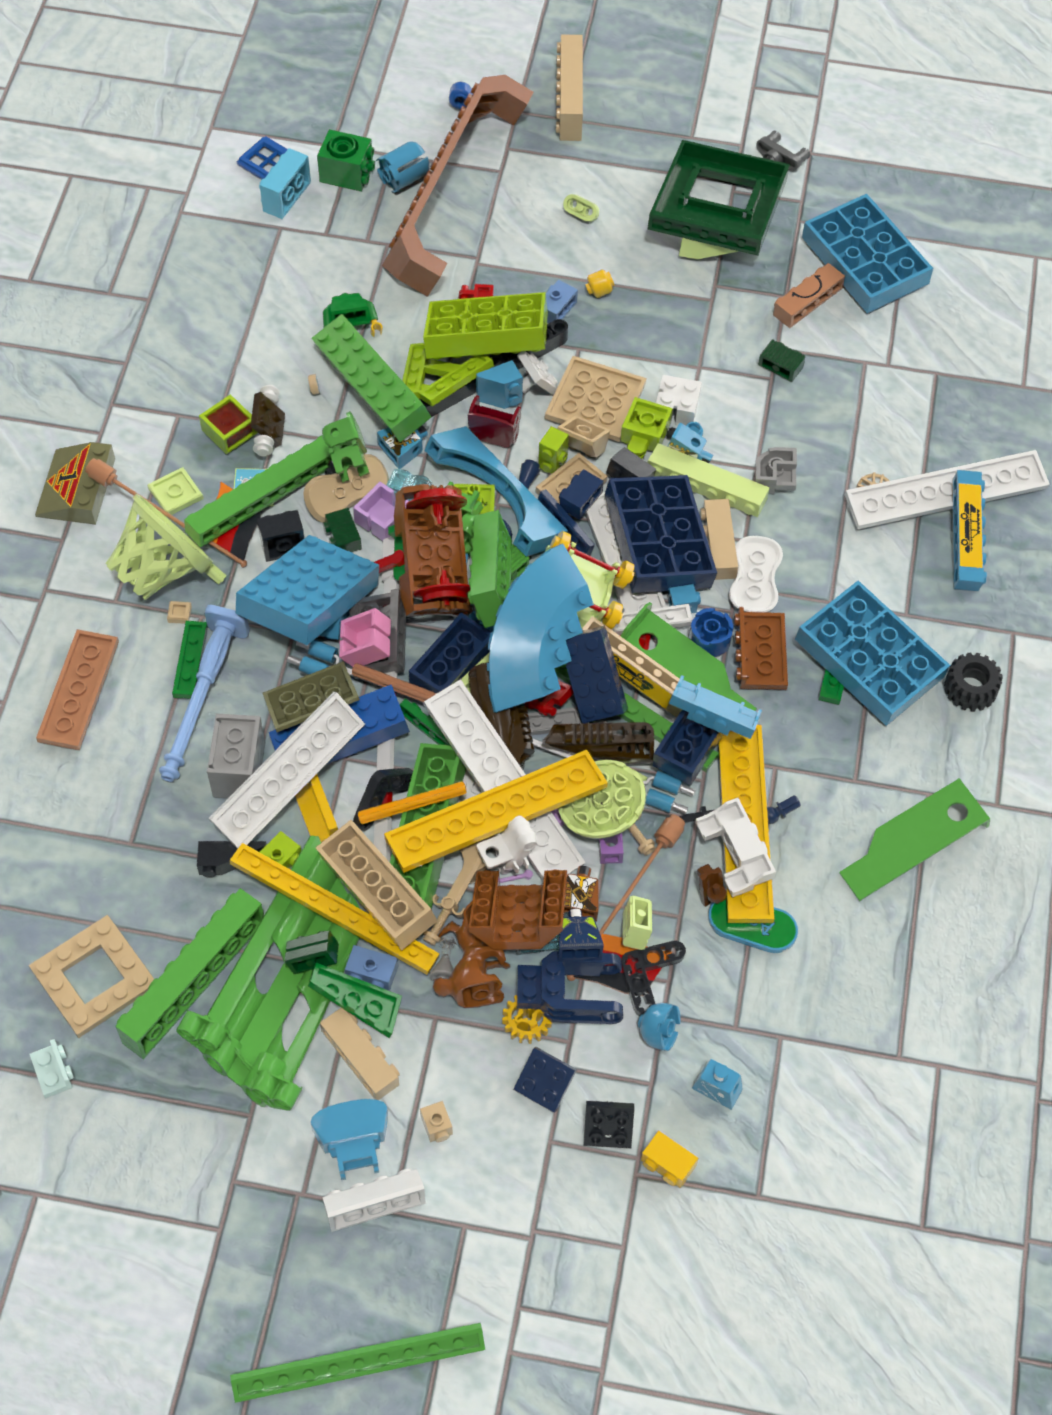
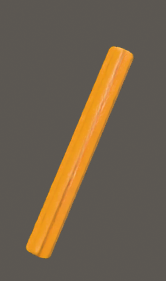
[358,781,467,824]

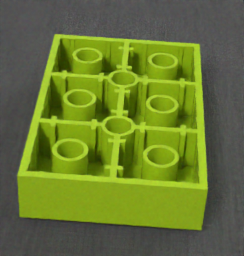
[423,292,548,360]

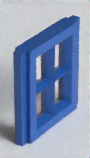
[236,136,288,179]

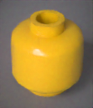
[585,269,615,298]

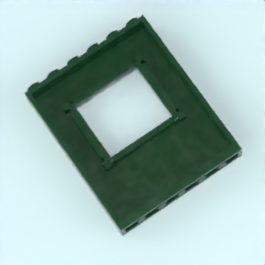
[647,140,790,256]

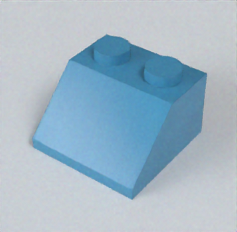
[476,360,523,409]

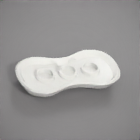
[729,536,783,612]

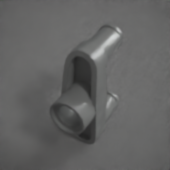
[756,130,811,171]

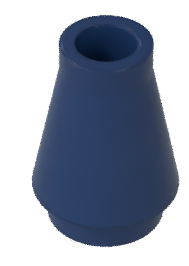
[519,459,540,490]

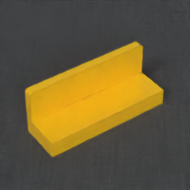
[295,774,338,843]

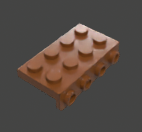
[734,607,788,690]

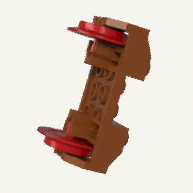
[394,484,473,617]

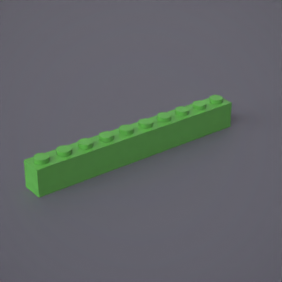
[184,431,339,548]

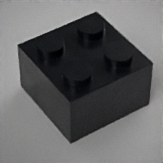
[257,510,305,562]

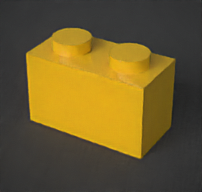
[641,1130,699,1188]

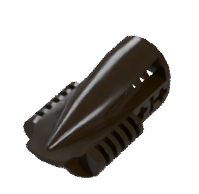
[468,662,535,766]
[542,722,654,764]

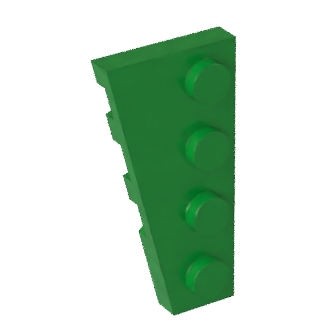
[308,963,402,1038]

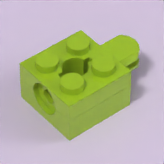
[620,397,673,459]

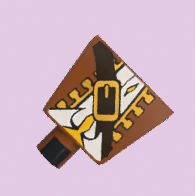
[564,866,598,922]

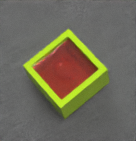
[199,394,258,454]

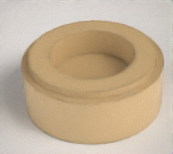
[308,374,320,395]

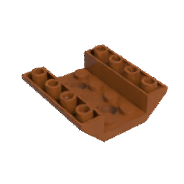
[469,869,567,950]

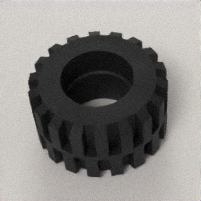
[944,652,1003,712]

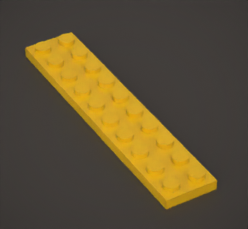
[718,725,774,923]
[384,750,608,873]

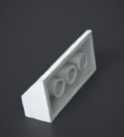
[322,1169,426,1232]

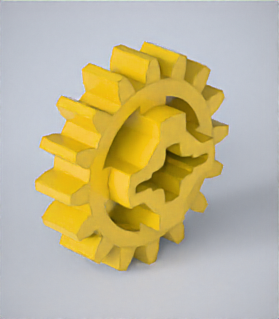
[502,995,552,1044]

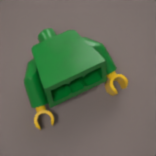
[323,293,383,337]

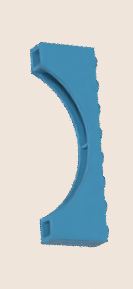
[424,426,568,556]

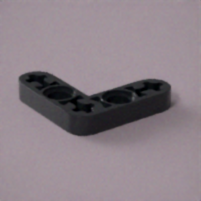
[353,768,413,831]
[621,940,686,1017]

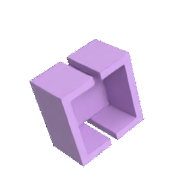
[353,482,409,541]

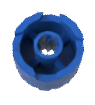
[689,608,734,657]

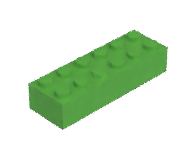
[468,510,512,628]

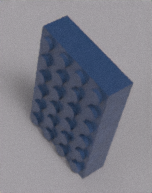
[604,475,717,593]

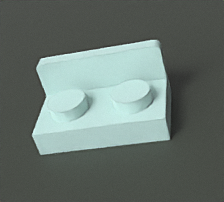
[30,1039,74,1099]

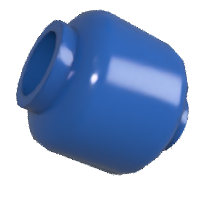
[449,82,473,109]

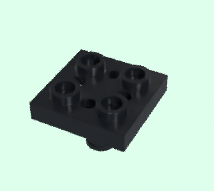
[583,1101,635,1149]

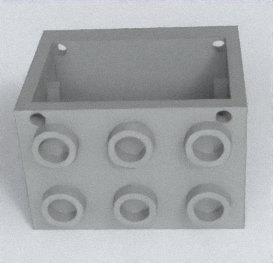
[207,714,265,798]

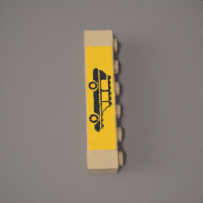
[582,616,682,717]

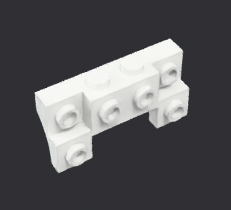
[695,798,776,897]

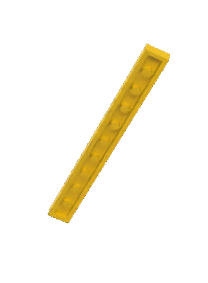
[230,843,440,975]

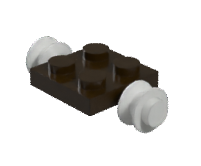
[250,385,285,456]

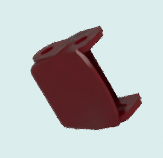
[468,395,521,448]

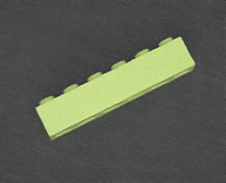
[648,443,770,517]

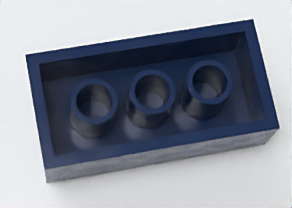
[409,613,491,693]
[566,625,628,723]
[652,709,723,786]

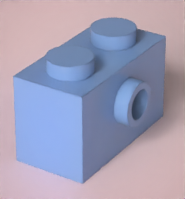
[546,280,578,323]
[345,945,398,991]

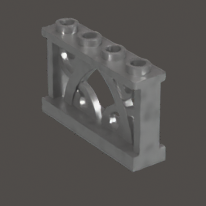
[346,588,406,680]

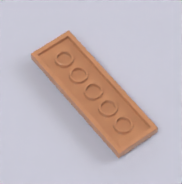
[36,629,119,750]

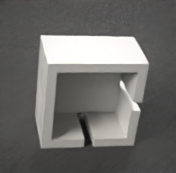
[656,375,702,426]

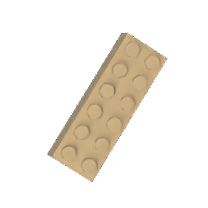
[556,34,583,141]
[316,820,437,950]

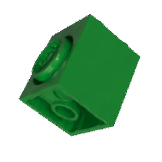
[317,129,375,192]

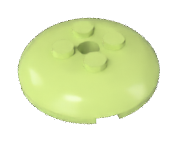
[558,760,646,839]

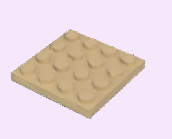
[545,356,647,442]

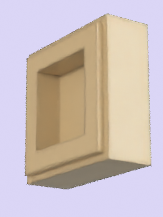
[167,601,192,624]

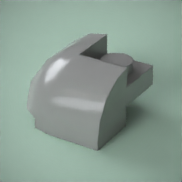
[756,447,797,494]

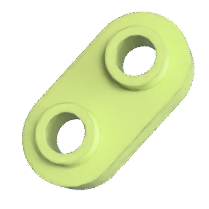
[563,194,599,222]

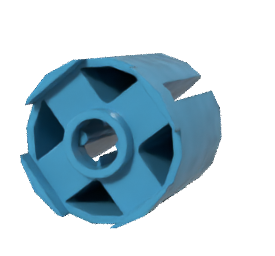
[376,141,430,193]

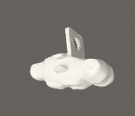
[476,816,537,874]

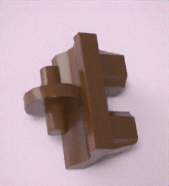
[697,864,727,907]

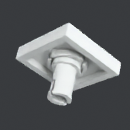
[517,351,558,395]

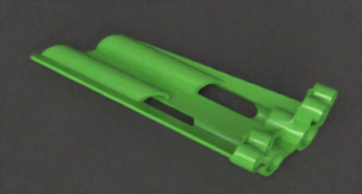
[176,836,360,1111]

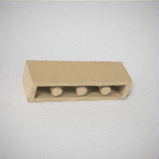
[700,499,738,580]
[320,1008,400,1100]

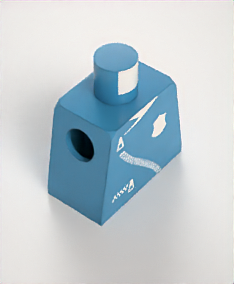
[692,1059,743,1110]

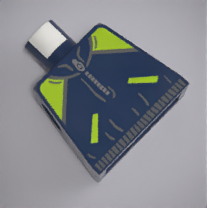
[558,909,604,962]

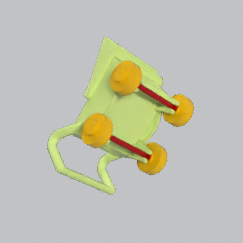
[545,531,634,629]

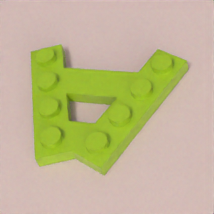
[402,343,494,406]

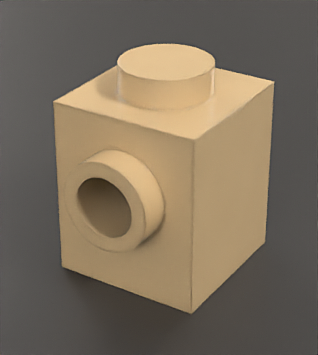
[420,1101,453,1142]

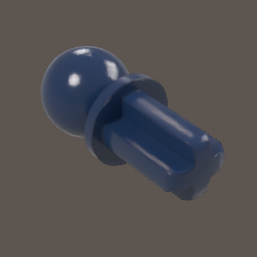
[767,795,801,824]

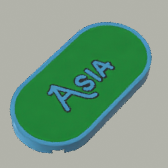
[708,899,798,953]

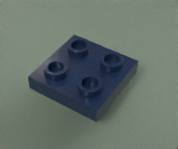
[513,1047,577,1113]

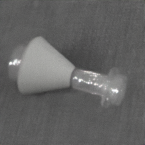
[429,936,457,982]

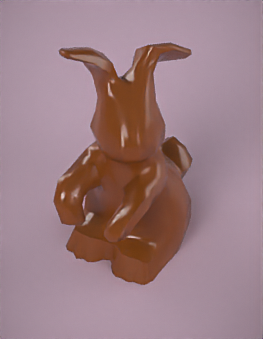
[433,901,511,1008]

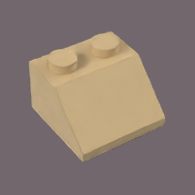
[557,415,611,458]

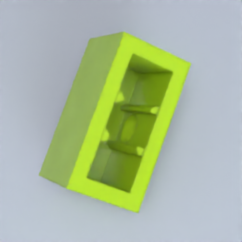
[538,426,569,474]
[260,831,301,869]

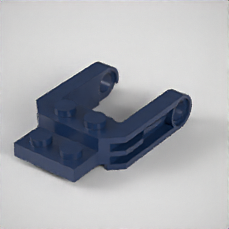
[517,951,623,1024]

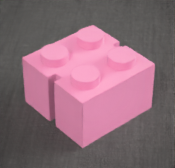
[339,608,391,667]

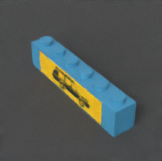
[953,470,987,591]

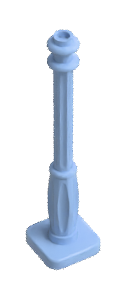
[159,605,250,782]

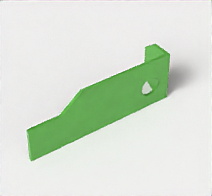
[621,602,757,711]
[839,778,990,901]

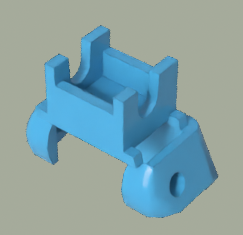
[311,1099,388,1181]

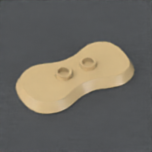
[303,454,390,522]

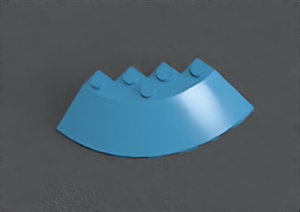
[487,544,594,712]

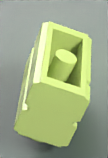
[623,896,652,950]

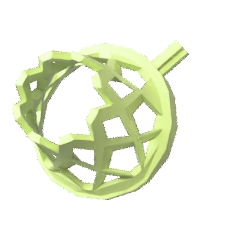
[105,494,226,600]

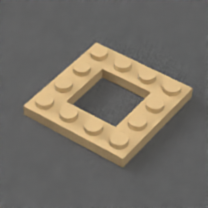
[29,915,154,1038]

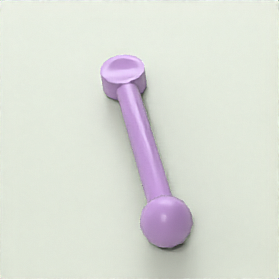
[500,870,533,883]

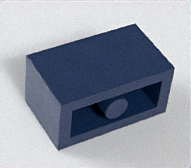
[559,469,604,520]

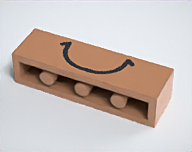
[773,263,845,328]

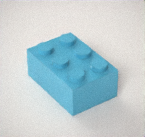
[259,148,311,219]

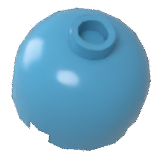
[638,1003,681,1051]

